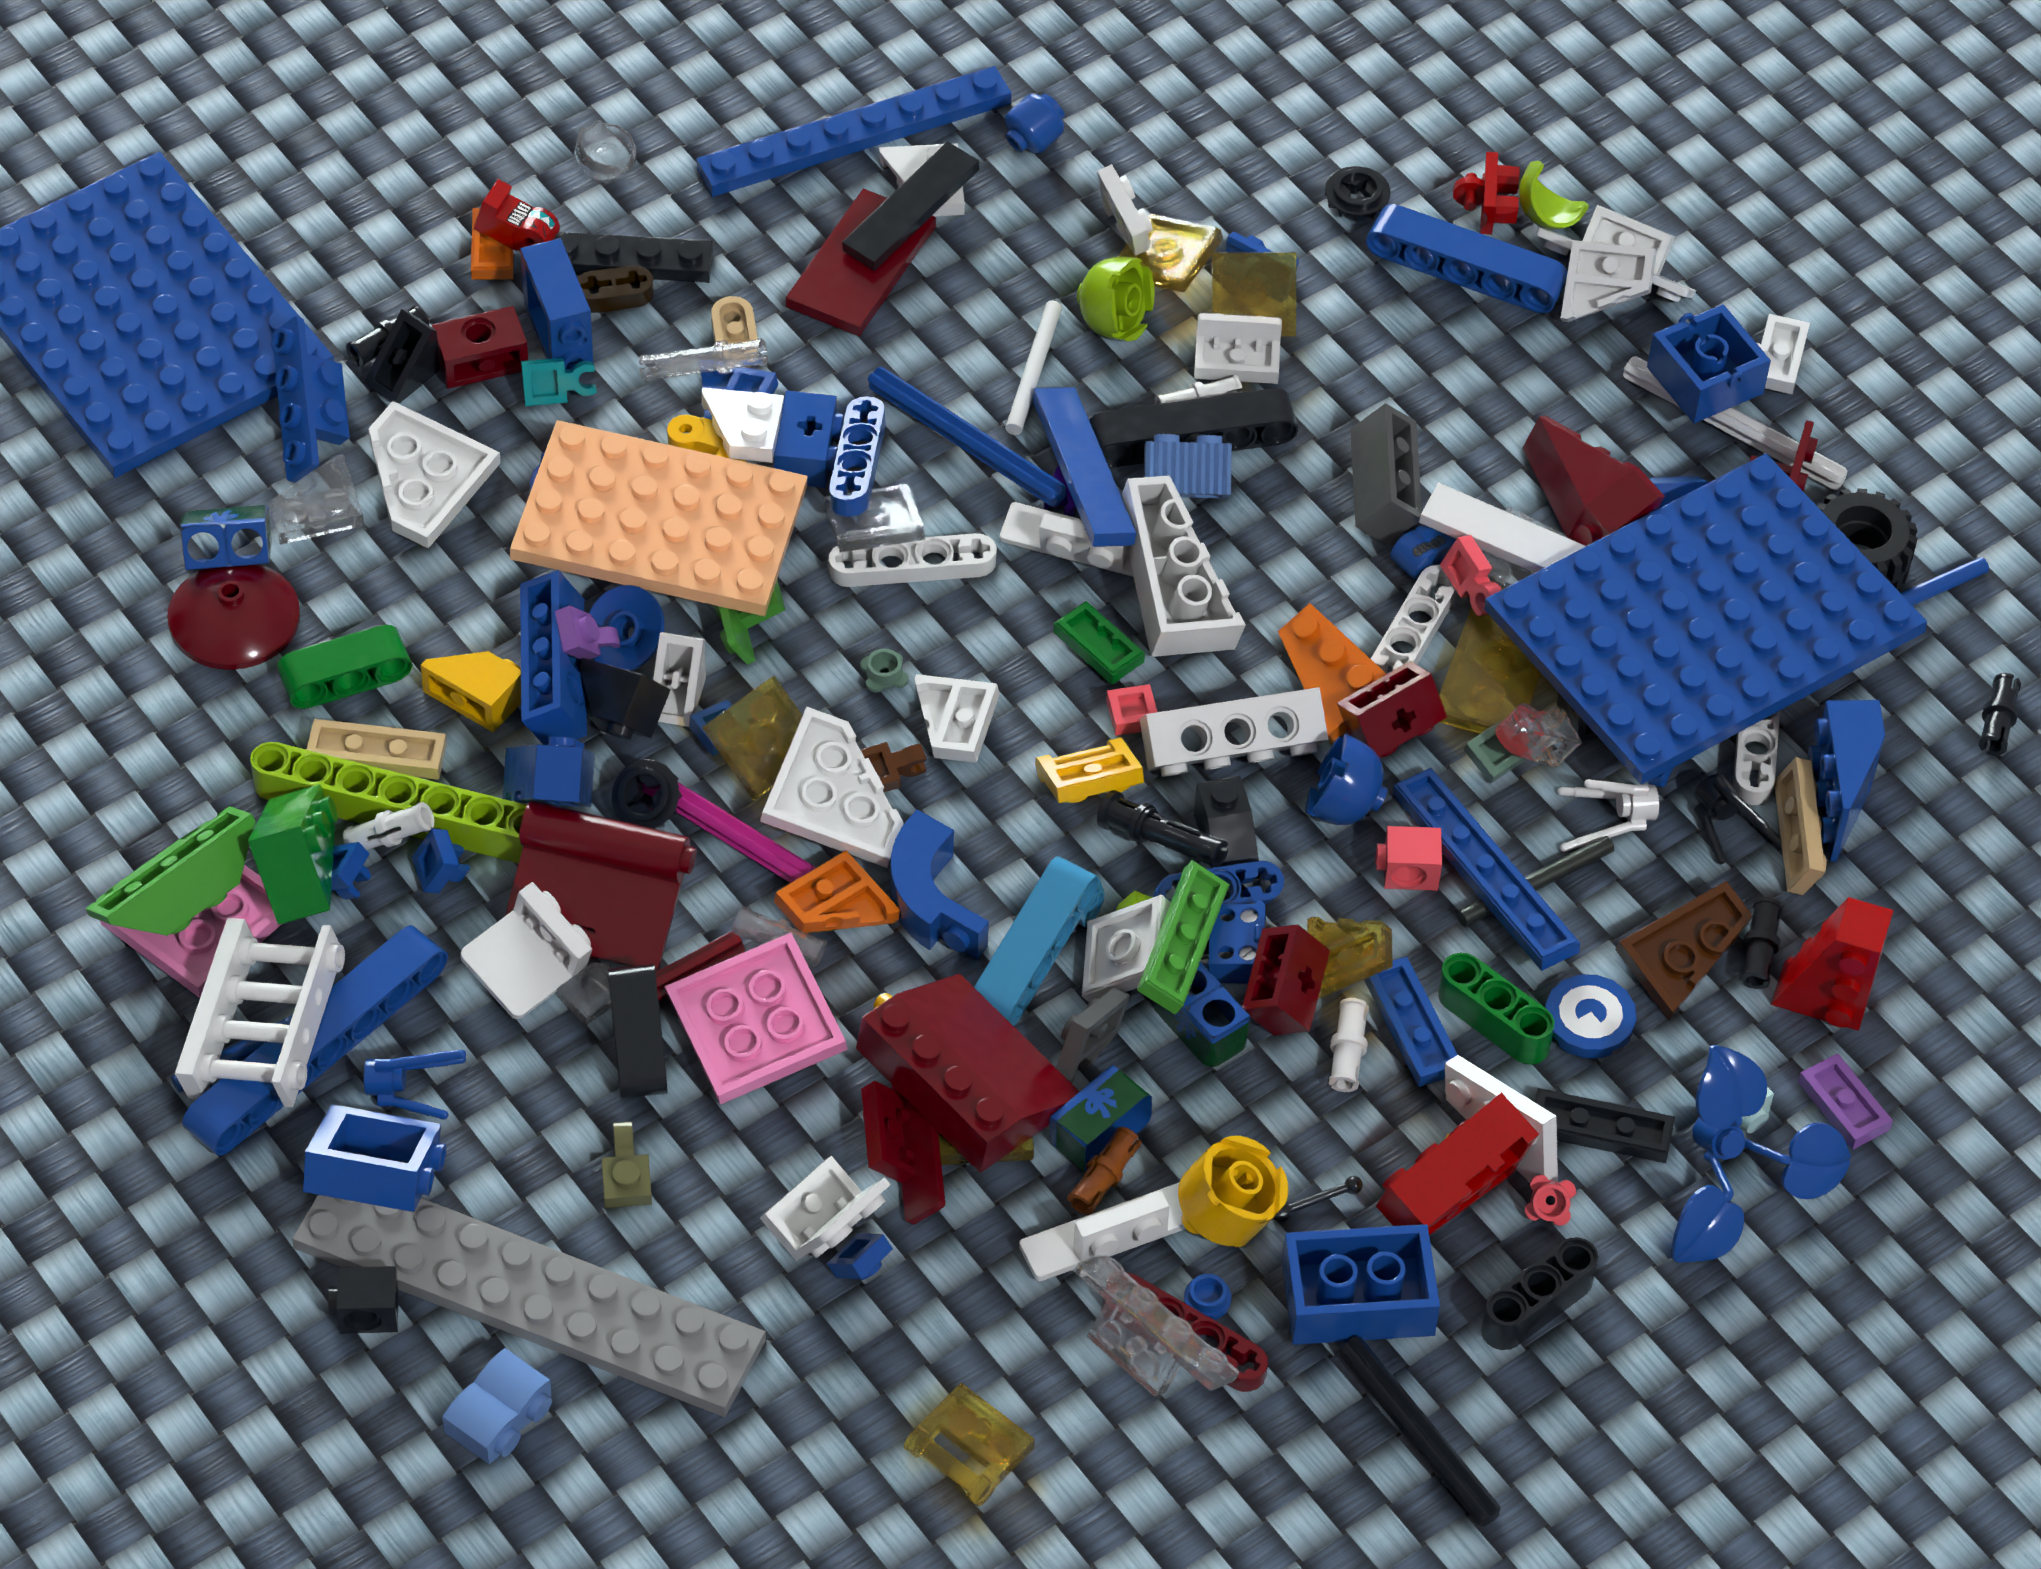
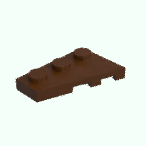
[1615,881,1753,1020]

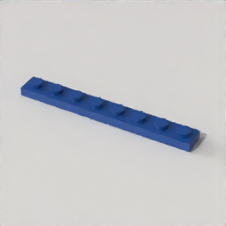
[696,66,1012,197]

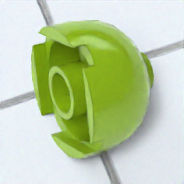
[1077,257,1155,342]

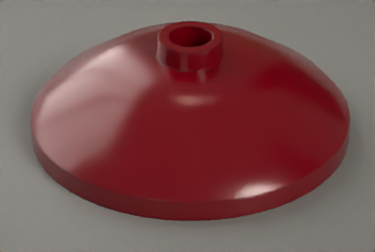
[167,564,300,670]

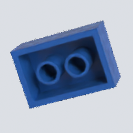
[1281,1224,1440,1345]

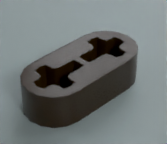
[577,266,654,313]

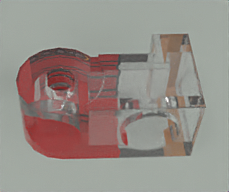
[1495,703,1582,768]

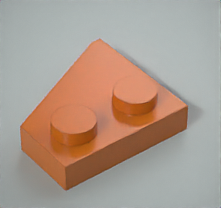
[774,850,900,934]

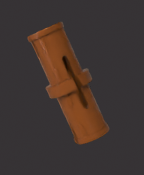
[1067,1127,1142,1215]

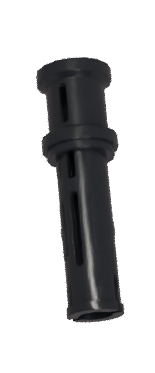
[1097,790,1228,868]

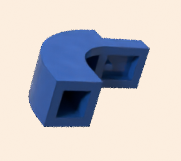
[890,809,989,959]

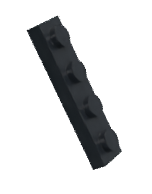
[554,232,713,283]

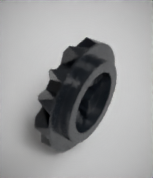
[1325,166,1391,221]
[612,759,682,829]

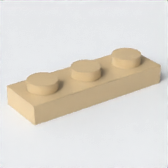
[306,719,447,780]
[1774,757,1827,895]

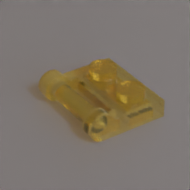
[904,1383,1035,1506]

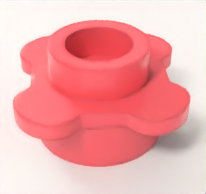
[1524,1174,1576,1226]

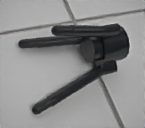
[1693,773,1782,865]

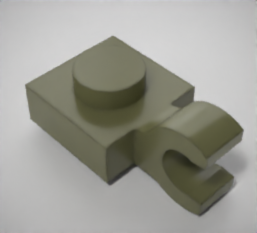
[601,1122,652,1208]

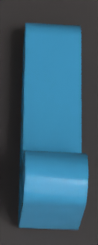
[974,856,1105,1026]

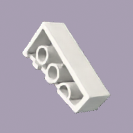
[1121,475,1246,657]

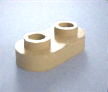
[711,296,759,368]

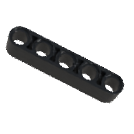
[1089,388,1299,468]

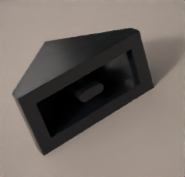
[364,309,440,404]

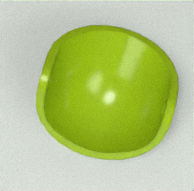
[1519,161,1589,229]

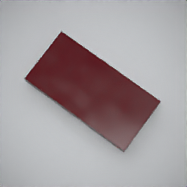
[786,188,936,337]

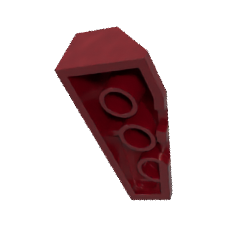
[1522,415,1665,546]

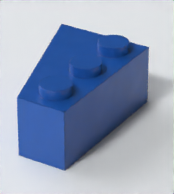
[502,737,595,807]

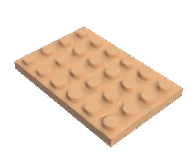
[510,420,808,617]

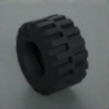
[1817,488,1918,591]

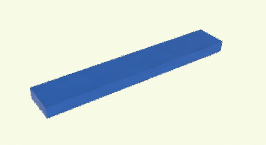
[1032,387,1136,547]
[1393,768,1580,971]

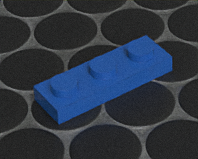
[1363,956,1458,1087]

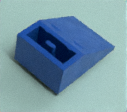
[1808,700,1885,861]

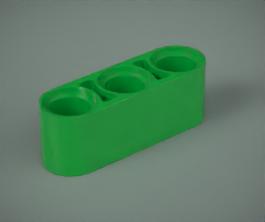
[276,624,413,709]
[1438,952,1555,1065]

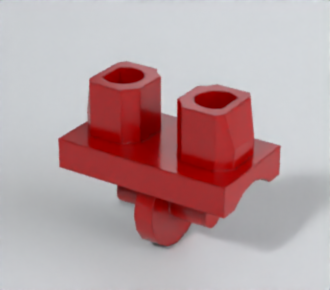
[1453,152,1520,235]

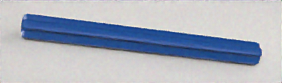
[868,367,1067,507]

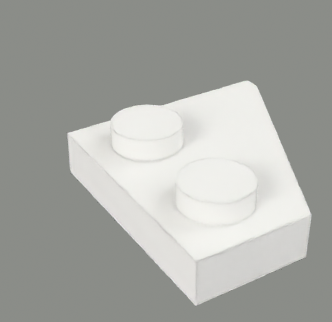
[1097,164,1153,256]
[1561,240,1657,322]
[914,674,1000,763]

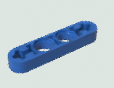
[829,396,886,517]

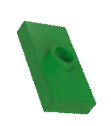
[1053,601,1145,685]

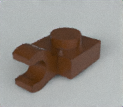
[860,742,927,792]

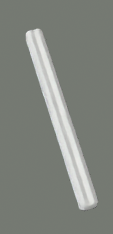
[1623,356,1847,490]

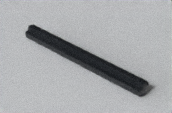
[1340,1336,1501,1526]

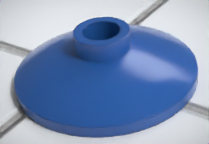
[589,585,664,671]

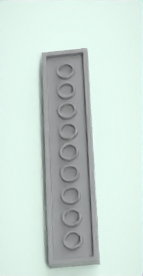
[292,1195,766,1417]

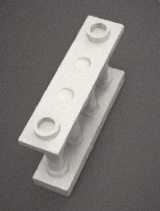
[175,918,345,1107]

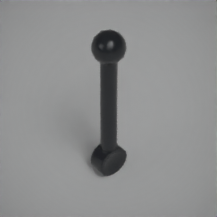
[1273,1176,1363,1222]

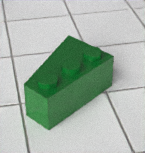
[248,784,338,925]

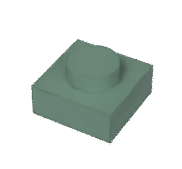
[1464,720,1526,784]

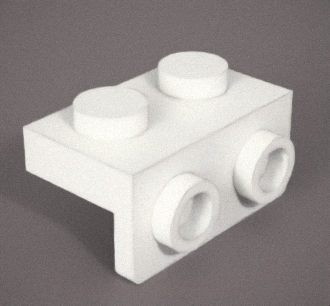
[1194,313,1282,384]

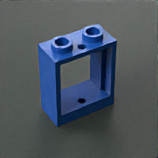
[520,238,594,369]
[303,1104,447,1212]

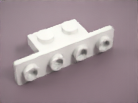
[1536,205,1696,302]
[1000,502,1134,577]
[1019,1182,1186,1282]

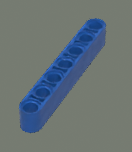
[182,925,448,1156]

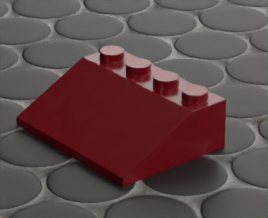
[856,974,1080,1173]

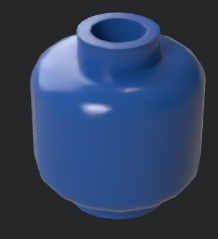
[1005,93,1065,154]

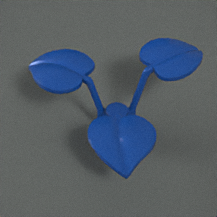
[1671,1045,1851,1263]

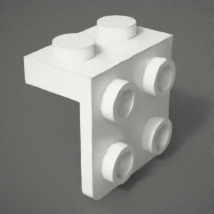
[460,882,592,1019]
[760,1156,891,1261]

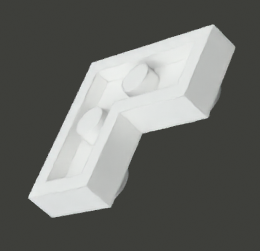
[1757,314,1810,394]

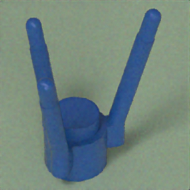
[364,1049,466,1120]

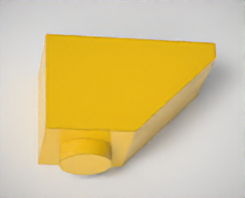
[421,651,521,733]

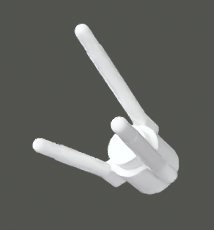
[1557,779,1659,852]

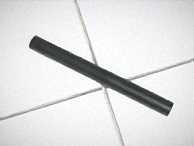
[1457,836,1615,927]

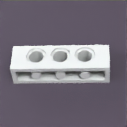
[1139,687,1329,777]

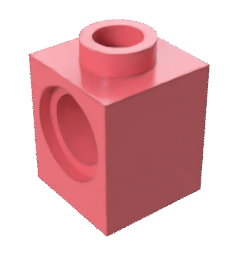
[1375,826,1442,891]

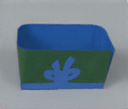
[180,505,272,570]
[1153,962,1250,1067]
[1050,1065,1152,1172]

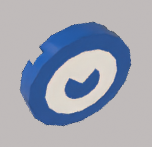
[1545,974,1637,1058]

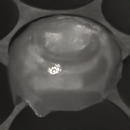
[574,120,636,182]

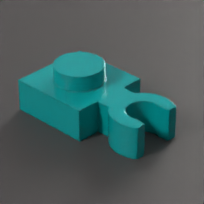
[521,358,597,406]

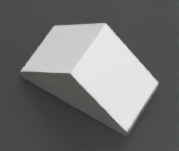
[653,632,706,727]

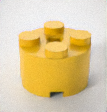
[1178,1136,1288,1247]

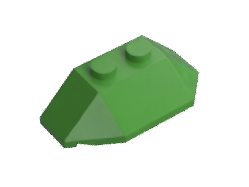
[85,806,255,936]

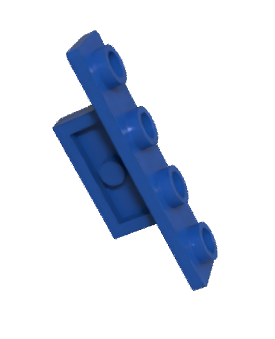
[271,316,350,483]

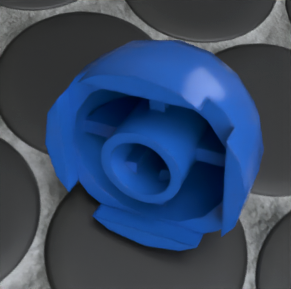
[1305,734,1388,825]

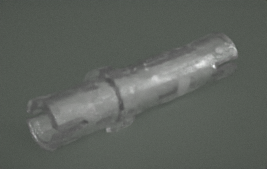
[639,338,768,382]

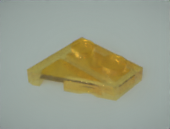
[1307,916,1393,999]

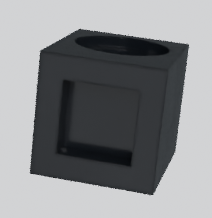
[328,1266,399,1334]

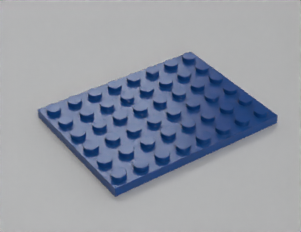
[0,151,334,478]
[1484,453,1927,785]

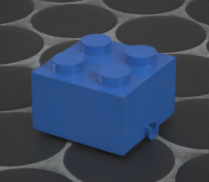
[1647,304,1771,424]

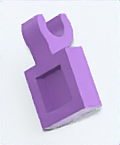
[555,606,621,660]

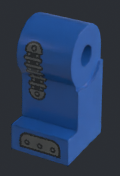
[1390,524,1456,581]

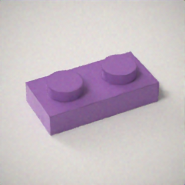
[1798,1053,1893,1150]

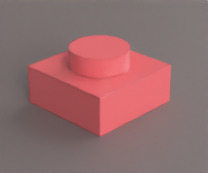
[1106,684,1157,736]

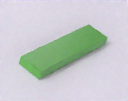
[1137,860,1229,1014]

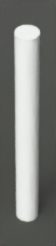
[1005,300,1062,435]

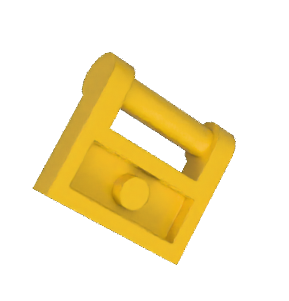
[1035,737,1144,803]

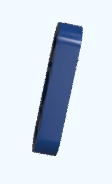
[1153,861,1284,905]

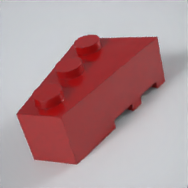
[1770,897,1894,1031]
[1376,1092,1539,1236]

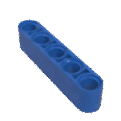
[1366,204,1568,313]

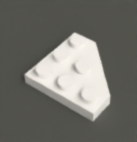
[369,401,500,549]
[760,707,904,868]

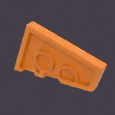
[1278,603,1386,745]

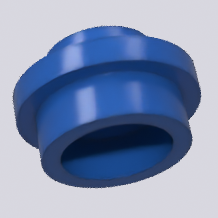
[1184,1274,1232,1320]

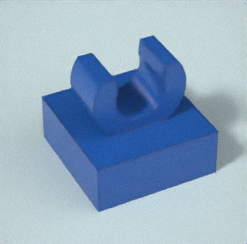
[412,828,470,893]
[331,842,371,900]

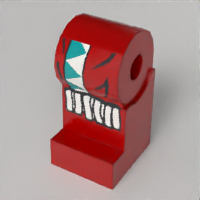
[473,179,560,252]

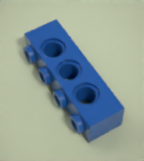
[520,570,587,745]

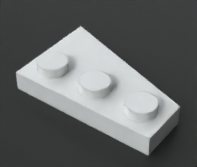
[1445,1055,1558,1183]

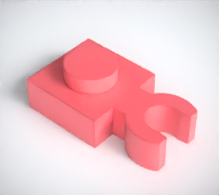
[1440,535,1502,616]

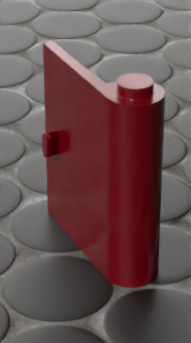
[504,801,697,972]

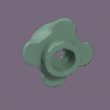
[860,649,909,692]

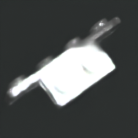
[1074,1255,1239,1397]

